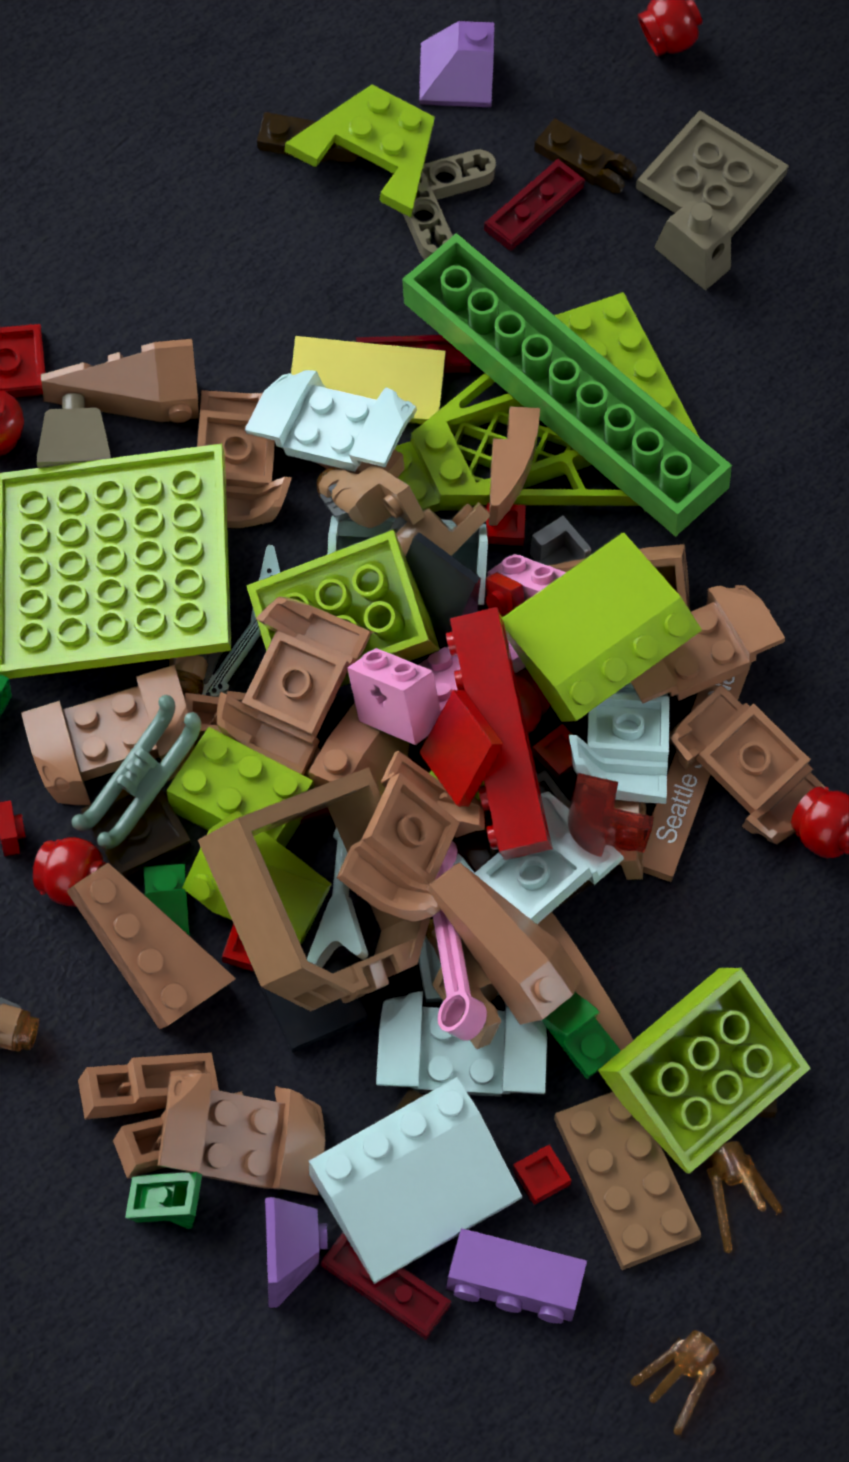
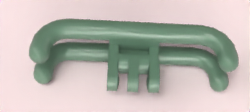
[72,695,202,849]

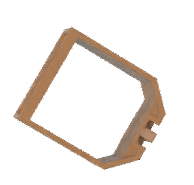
[198,767,431,1011]

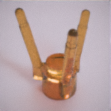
[707,1141,782,1253]
[631,1330,719,1435]

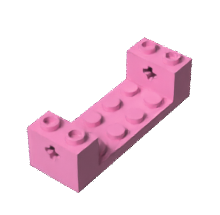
[347,554,566,745]

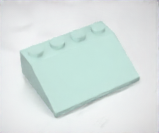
[309,1077,522,1284]

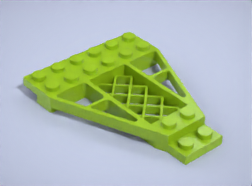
[395,292,700,512]

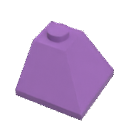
[419,21,494,107]
[265,1198,327,1308]

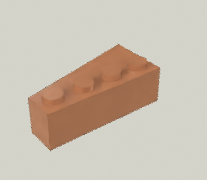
[66,863,236,1029]

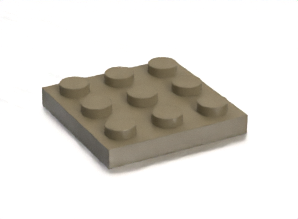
[636,110,788,237]

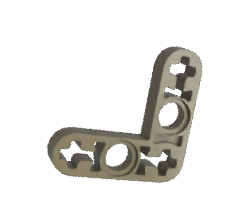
[403,149,496,259]

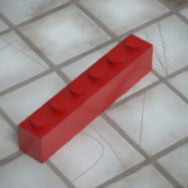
[446,607,553,860]

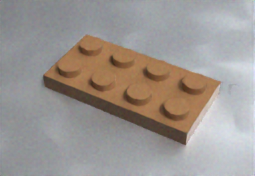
[554,1092,701,1270]

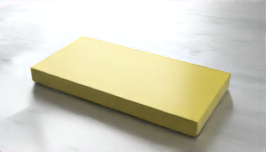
[291,336,445,424]

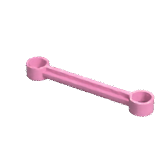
[433,841,487,1041]

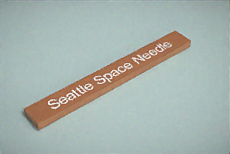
[643,609,770,882]

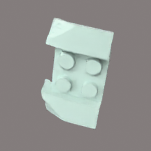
[245,370,417,472]
[569,684,669,804]
[453,792,624,924]
[376,991,547,1097]

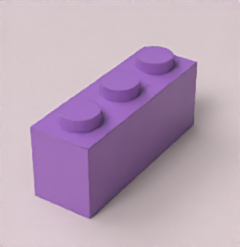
[446,1228,587,1324]

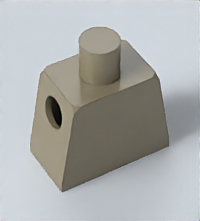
[655,200,731,290]
[37,393,111,468]

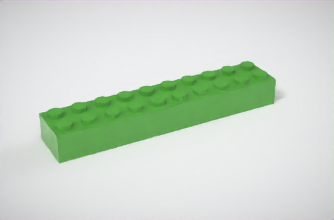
[402,233,732,536]

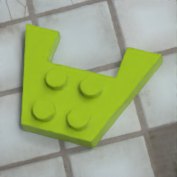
[285,85,435,218]

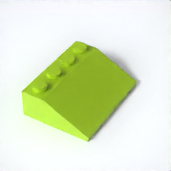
[246,530,440,687]
[503,533,702,722]
[598,968,811,1174]

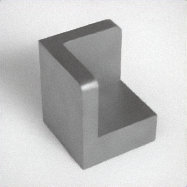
[530,516,591,565]

